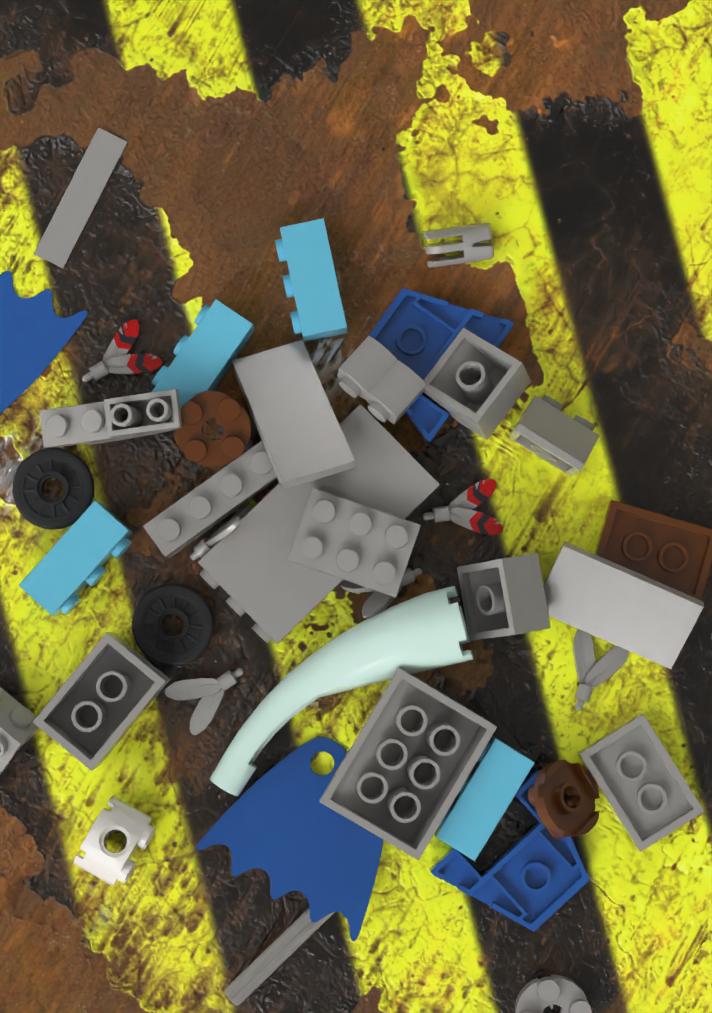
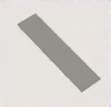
[34,127,127,268]

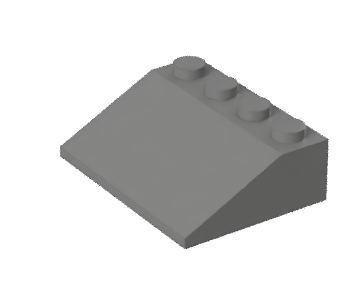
[319,668,497,860]

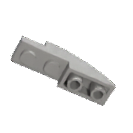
[40,389,182,448]

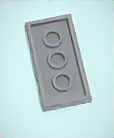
[232,340,355,490]
[543,541,704,669]

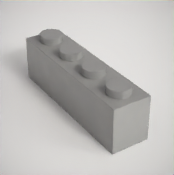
[143,441,278,558]

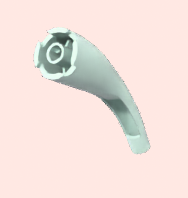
[210,586,473,796]

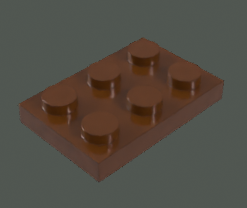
[595,500,712,600]

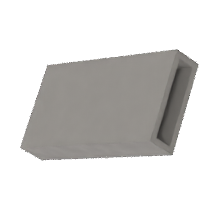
[198,404,440,644]

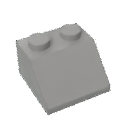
[423,328,531,440]
[508,395,599,476]
[457,553,551,641]

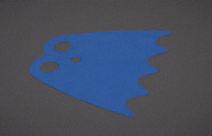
[0,271,88,414]
[196,737,383,941]

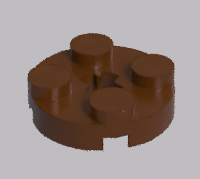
[175,390,252,467]
[528,760,600,839]

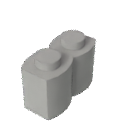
[337,336,426,424]

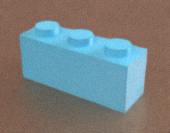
[275,218,347,342]
[152,299,255,409]
[19,501,133,616]
[434,736,535,861]

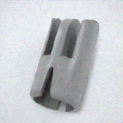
[423,223,494,268]

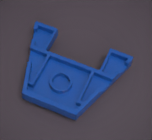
[368,288,514,443]
[429,769,590,932]

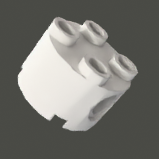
[73,796,156,886]

